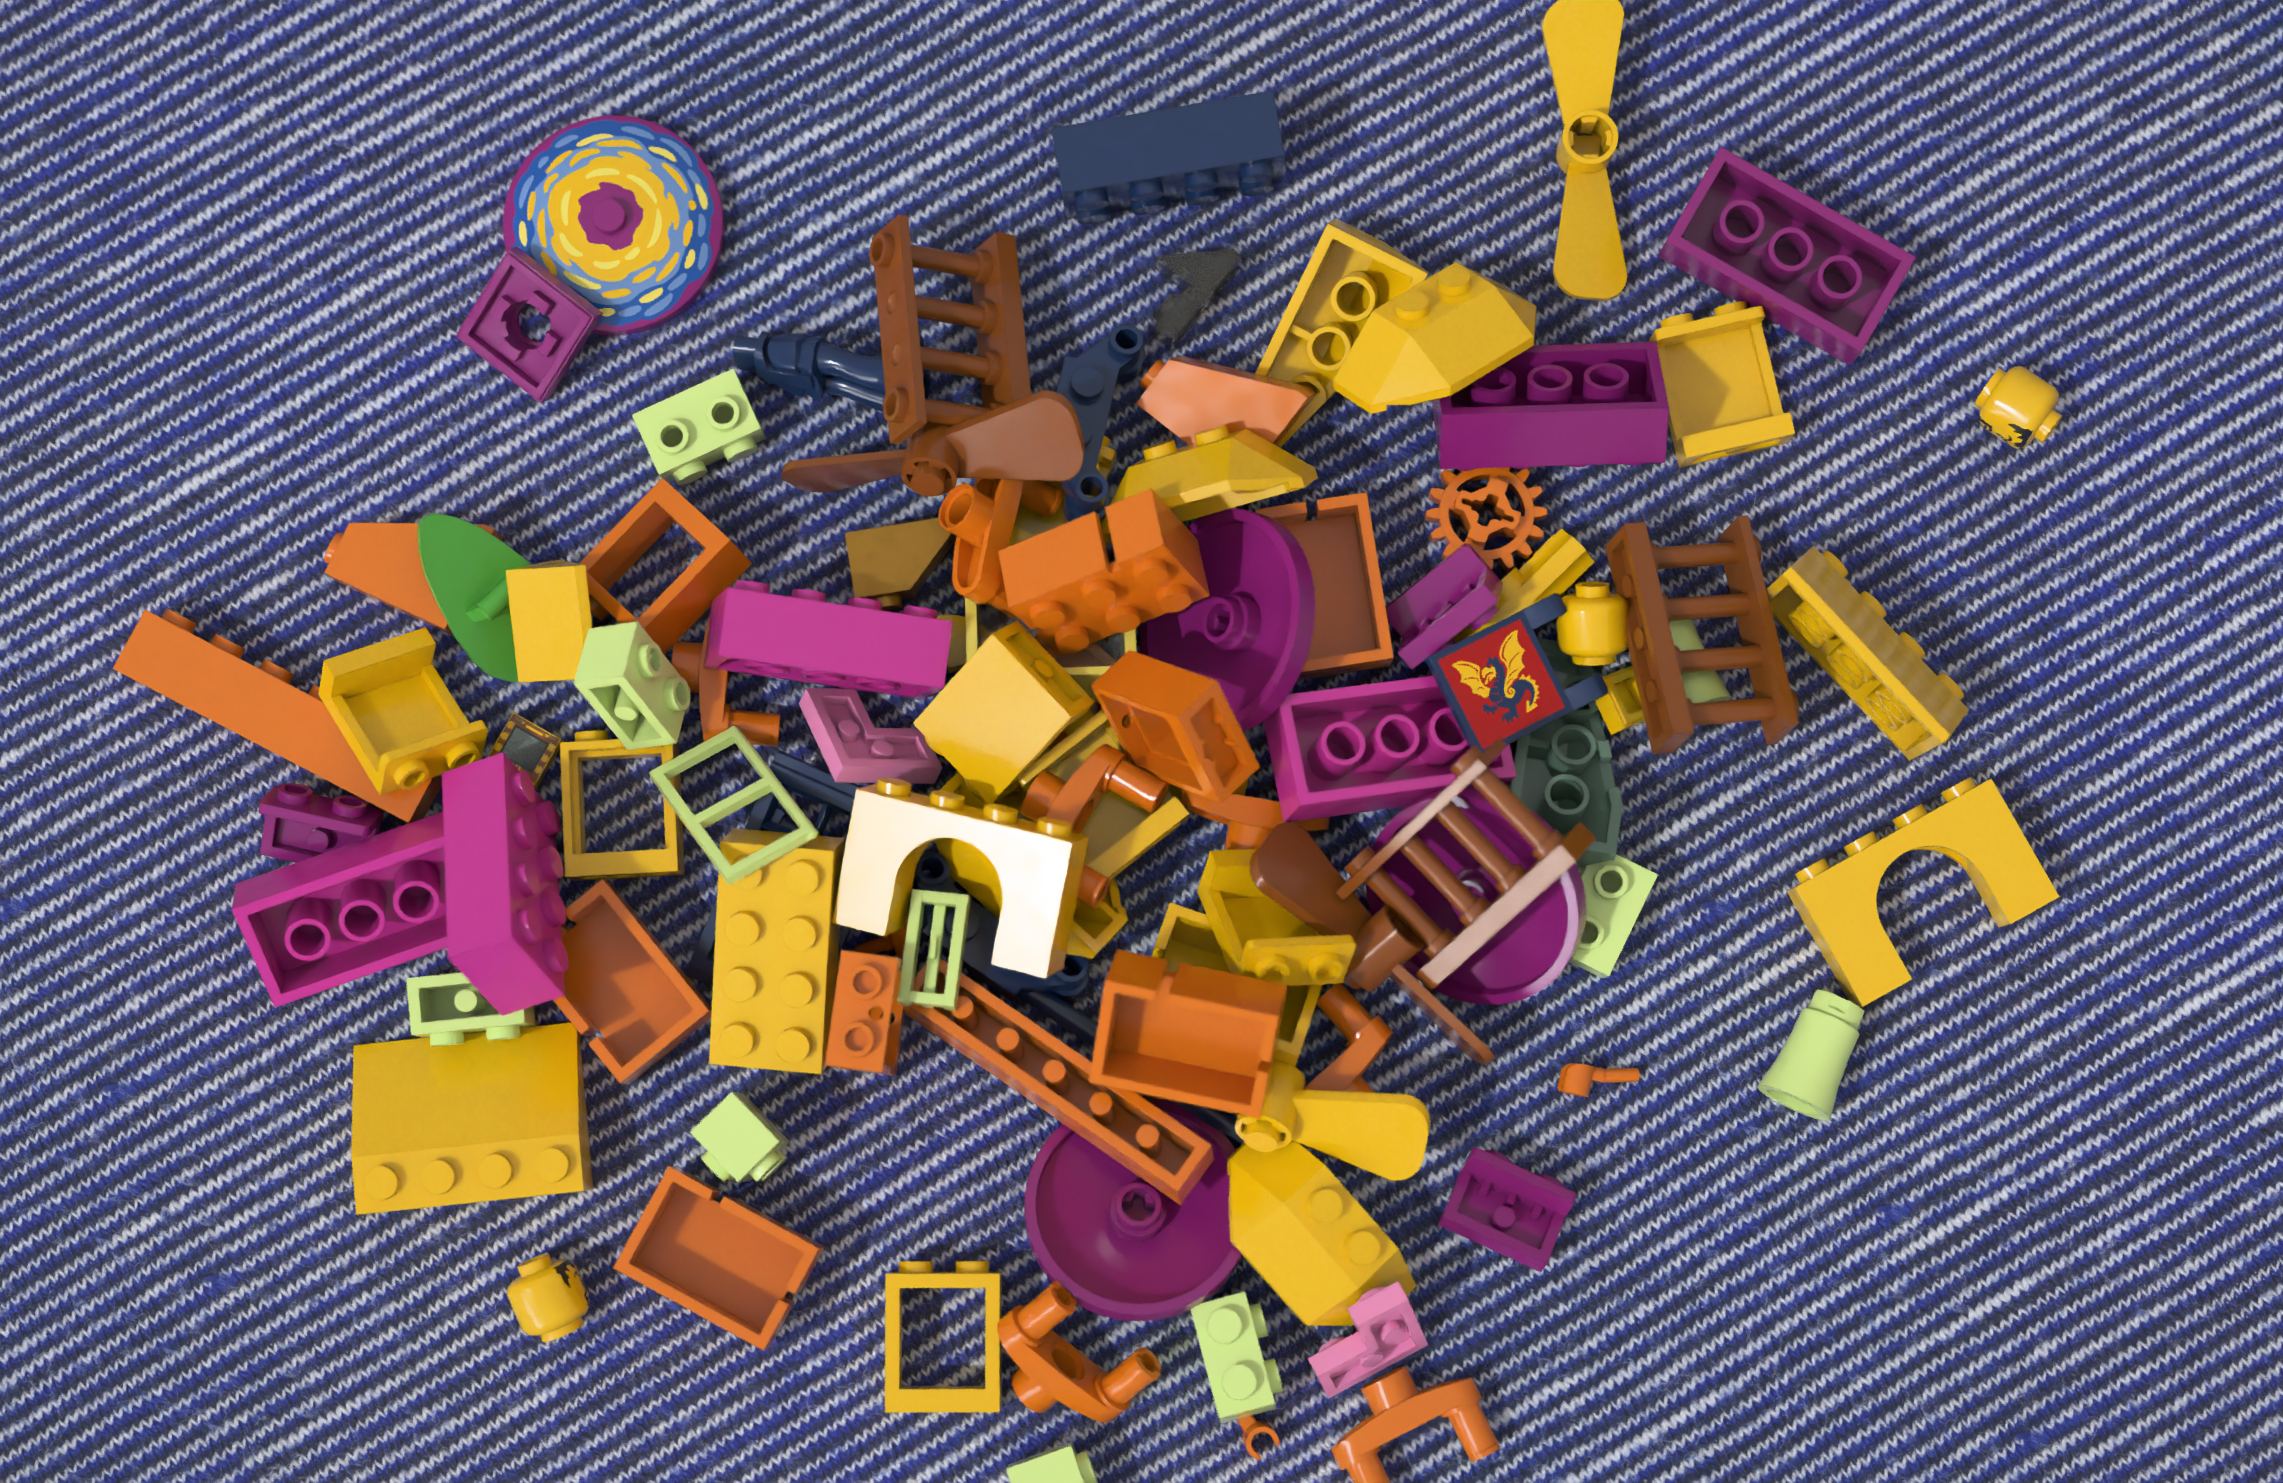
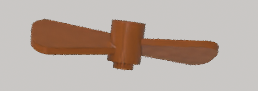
[781,390,1085,497]
[1250,822,1495,1066]

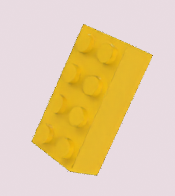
[709,828,845,1074]

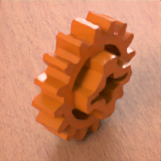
[1424,467,1547,572]

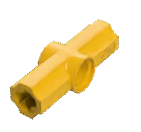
[1453,529,1594,643]

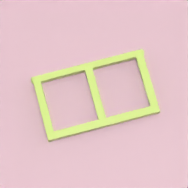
[649,725,818,885]

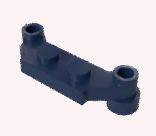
[1056,324,1145,522]
[910,852,1089,1002]

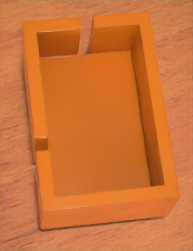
[998,488,1210,656]
[1255,492,1394,681]
[552,879,712,1085]
[1089,950,1288,1118]
[613,1166,825,1351]

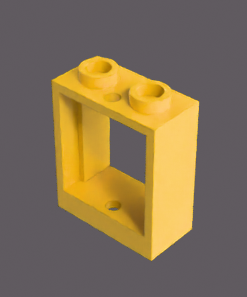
[560,731,685,881]
[885,1261,1002,1413]

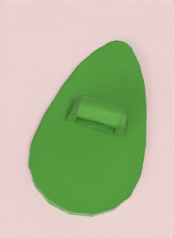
[417,513,532,683]

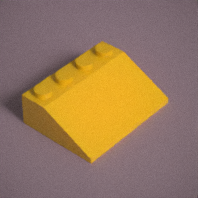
[1766,546,1969,761]
[351,1023,594,1215]

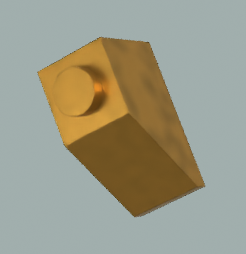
[845,518,956,611]

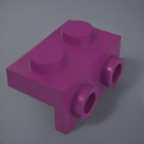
[1386,543,1503,669]
[258,783,384,863]
[1438,1148,1577,1272]

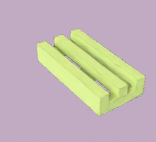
[897,889,971,1011]

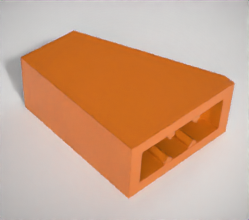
[1136,355,1317,446]
[324,523,503,636]

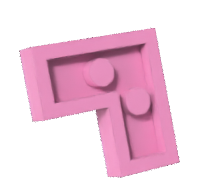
[799,688,942,784]
[1308,1282,1428,1399]

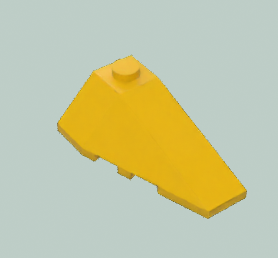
[1255,218,1429,447]

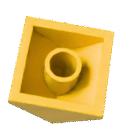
[505,560,592,682]

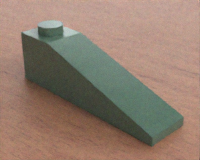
[1506,637,1623,867]

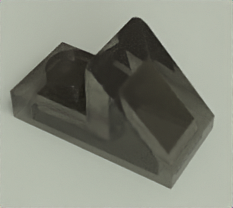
[1153,249,1242,352]

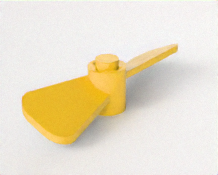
[1542,0,1627,301]
[1235,1060,1430,1181]

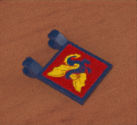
[1425,593,1608,753]

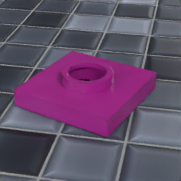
[455,246,603,403]

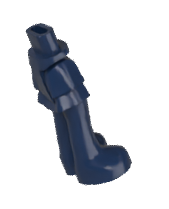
[733,331,931,412]

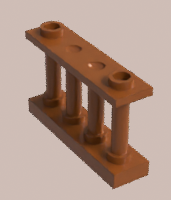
[869,214,1031,445]
[1605,515,1799,754]
[1335,738,1596,991]

